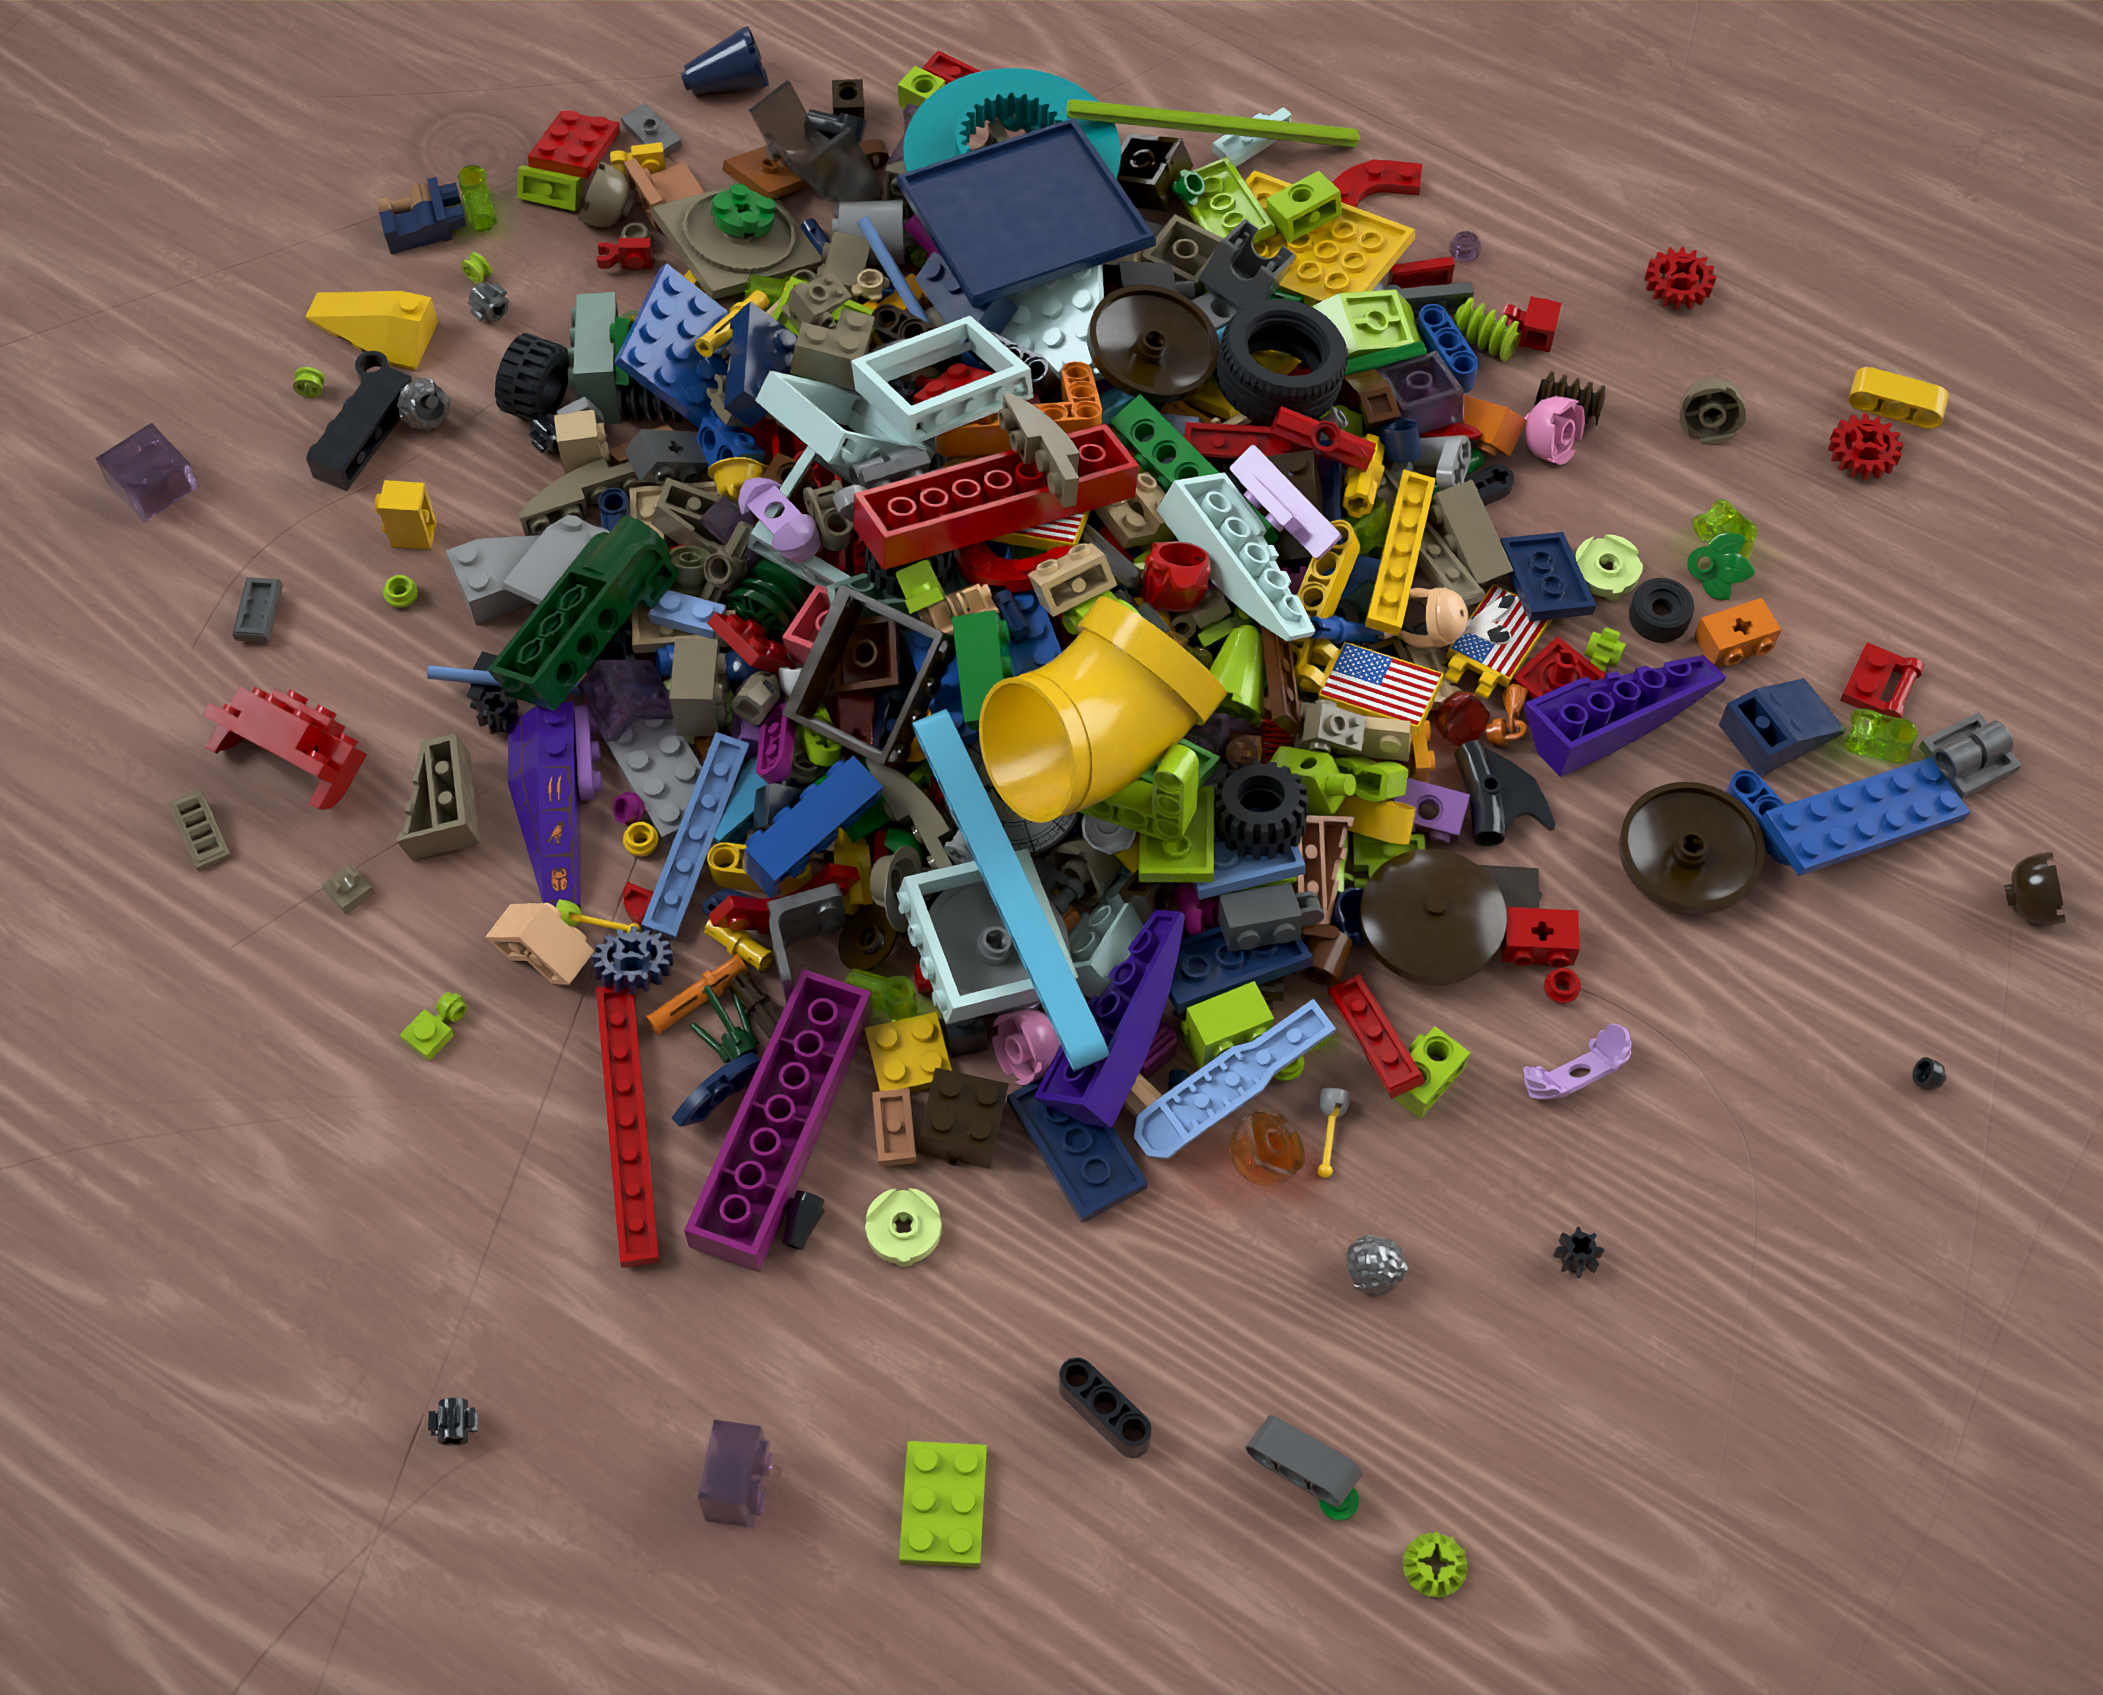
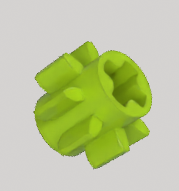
[1584,627,1626,672]

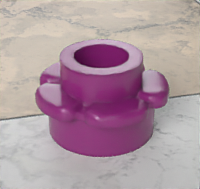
[612,791,645,826]

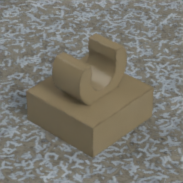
[322,864,375,915]

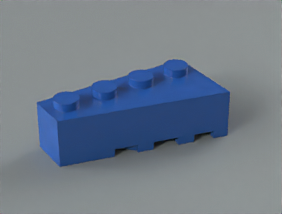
[743,755,883,898]

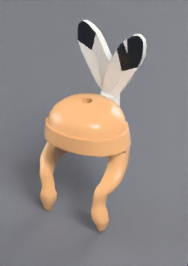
[1378,588,1517,649]

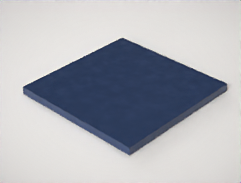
[896,118,1156,308]

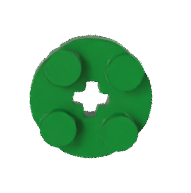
[711,184,775,238]

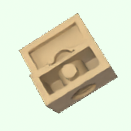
[1093,472,1176,552]

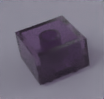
[1376,351,1464,434]
[95,423,199,523]
[698,1420,773,1528]

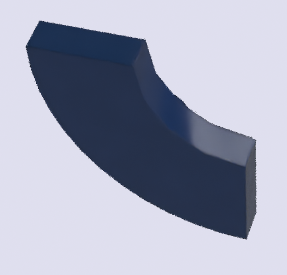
[672,1052,761,1127]

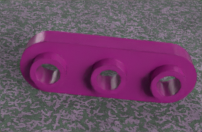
[756,703,797,784]

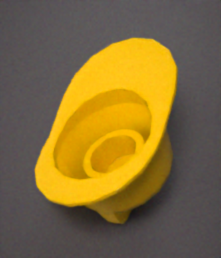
[708,457,768,502]

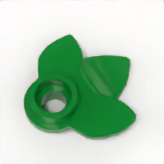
[1687,533,1756,600]

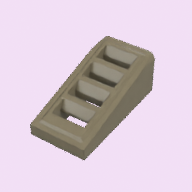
[168,790,232,871]

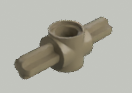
[699,521,754,603]

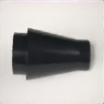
[782,1190,825,1250]

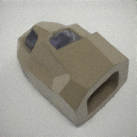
[730,671,780,726]

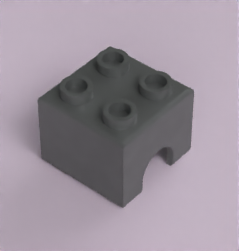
[1198,219,1297,312]

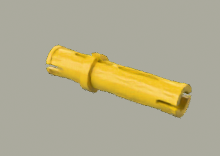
[695,290,769,357]

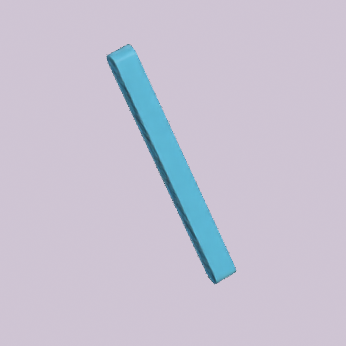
[912,709,1109,1071]

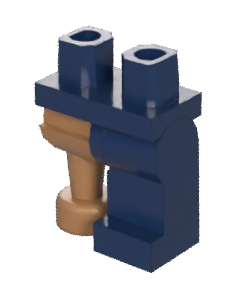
[376,177,467,254]

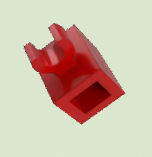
[1502,296,1562,352]

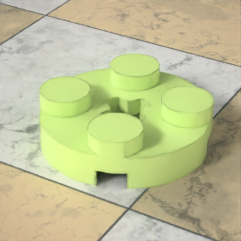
[1575,535,1643,601]
[865,1188,942,1267]

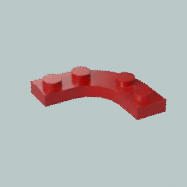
[1332,159,1422,208]
[953,541,1071,592]
[709,863,861,934]

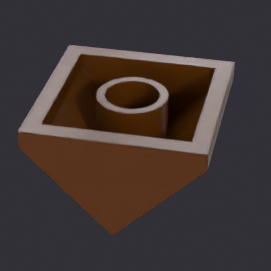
[834,615,901,693]

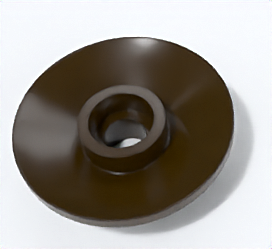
[838,903,898,972]

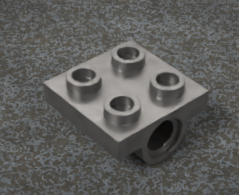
[849,446,931,489]
[1919,712,2021,800]

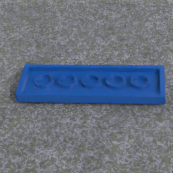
[1760,757,1970,876]

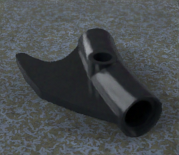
[1454,740,1556,846]

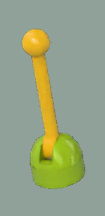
[556,899,642,933]

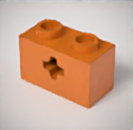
[1694,598,1781,667]

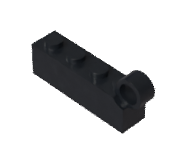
[306,351,412,491]

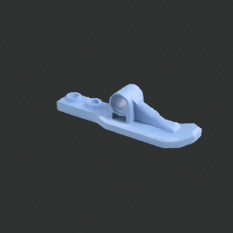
[1134,999,1336,1160]

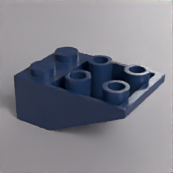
[1719,678,1846,777]

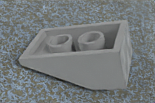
[503,515,609,605]
[446,535,540,625]

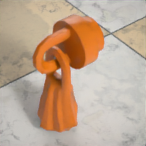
[1486,684,1528,747]

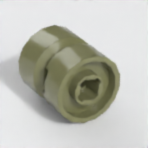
[668,546,711,598]

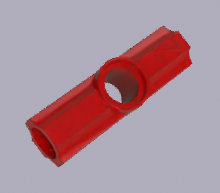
[1269,406,1376,473]

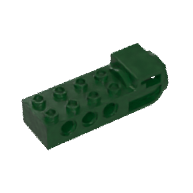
[487,516,679,711]

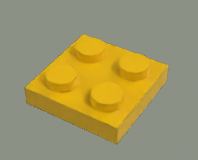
[865,1012,952,1093]

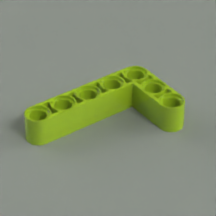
[1078,744,1199,843]

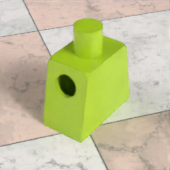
[1270,746,1356,816]

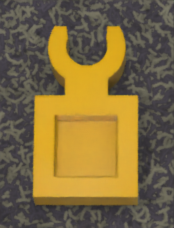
[610,142,666,175]

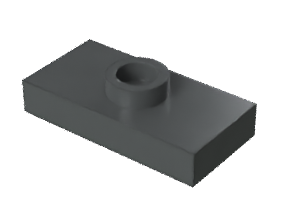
[232,577,283,643]

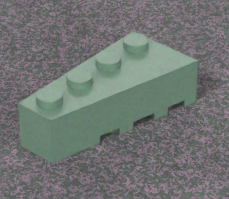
[568,292,622,425]

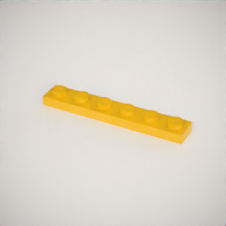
[1365,469,1436,636]

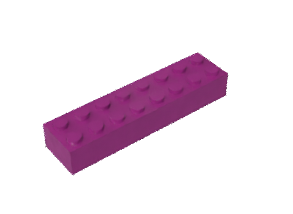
[684,969,873,1272]

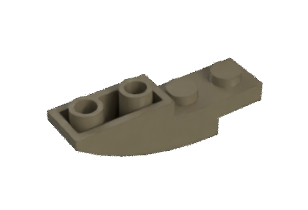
[998,393,1080,508]
[518,458,648,536]
[865,758,957,870]

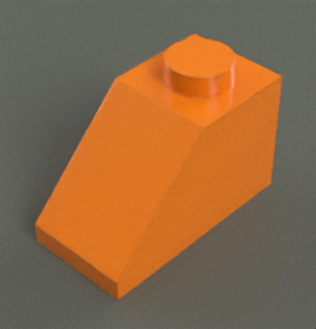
[1459,394,1527,457]

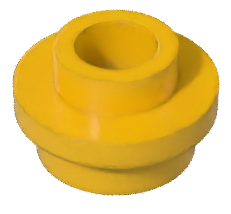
[623,822,659,857]

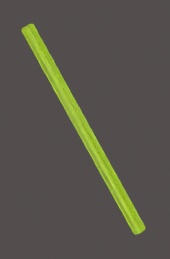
[1066,99,1360,148]

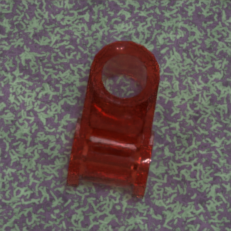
[837,693,874,760]

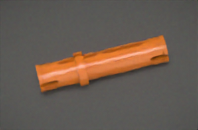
[645,954,749,1035]

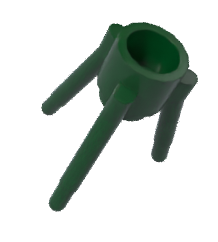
[690,985,759,1063]

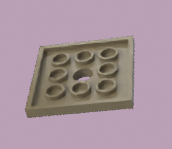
[651,186,824,300]

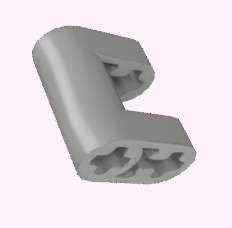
[1390,435,1471,491]

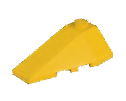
[305,291,438,371]

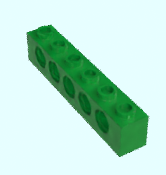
[1110,394,1278,545]

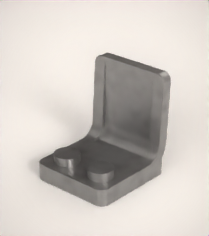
[767,883,846,1003]

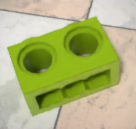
[1385,1026,1471,1119]

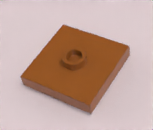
[722,145,811,200]

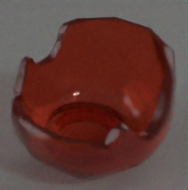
[1435,690,1490,747]

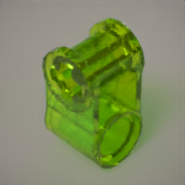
[1343,498,1391,555]
[1692,499,1758,560]
[1844,709,1918,763]

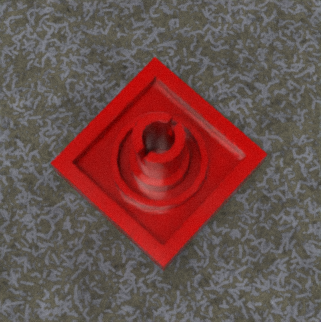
[1511,636,1605,700]

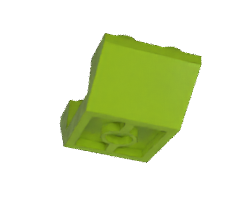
[1311,289,1430,366]

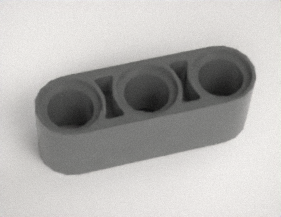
[1245,1415,1362,1507]

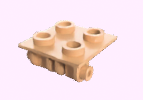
[916,583,999,640]

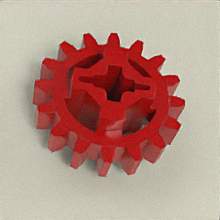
[1644,247,1716,310]
[1828,413,1904,480]

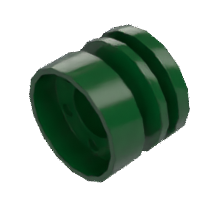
[727,555,815,644]

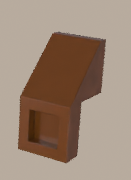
[1343,369,1401,429]

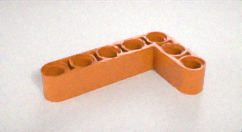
[935,361,1102,457]

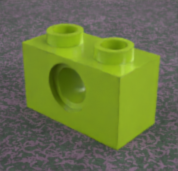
[1266,170,1342,243]

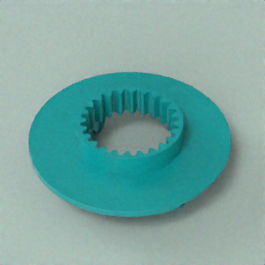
[903,68,1121,179]

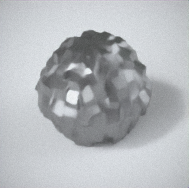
[397,377,452,430]
[1347,1235,1409,1296]

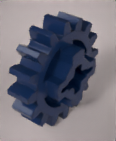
[592,926,674,994]

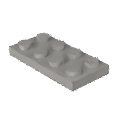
[600,702,702,844]

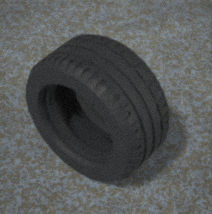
[1215,299,1349,426]

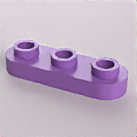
[574,705,603,801]

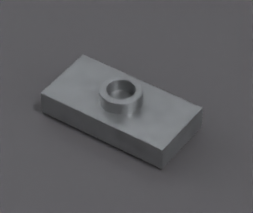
[620,103,682,157]

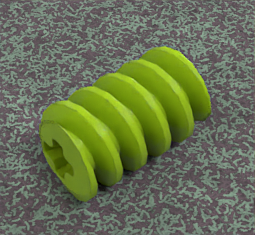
[1452,297,1521,362]

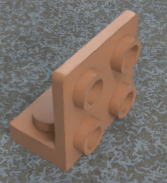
[624,158,705,230]

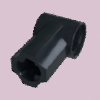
[802,109,867,149]

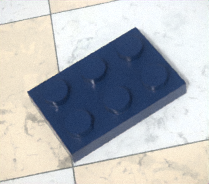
[1500,532,1596,621]

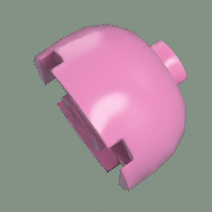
[1523,396,1585,465]
[992,1008,1061,1085]

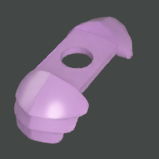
[738,478,821,563]
[1523,1023,1632,1101]

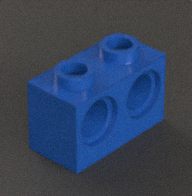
[696,416,766,468]

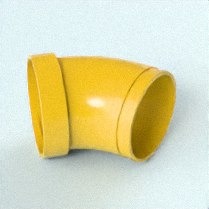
[979,596,1227,823]

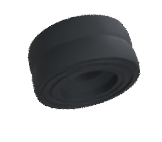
[1629,578,1694,643]

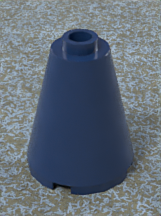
[681,26,769,95]

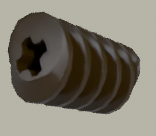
[1534,371,1606,427]

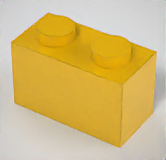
[375,480,437,550]

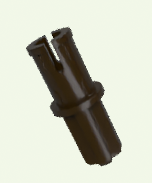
[728,971,780,1039]

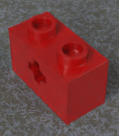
[1501,907,1580,968]

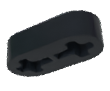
[1464,464,1514,506]

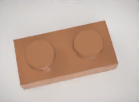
[872,1088,917,1167]

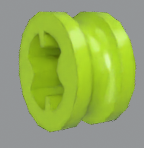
[460,252,492,285]
[292,367,325,398]

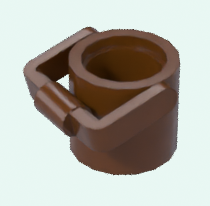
[1296,924,1353,986]

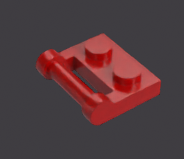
[1840,642,1925,723]

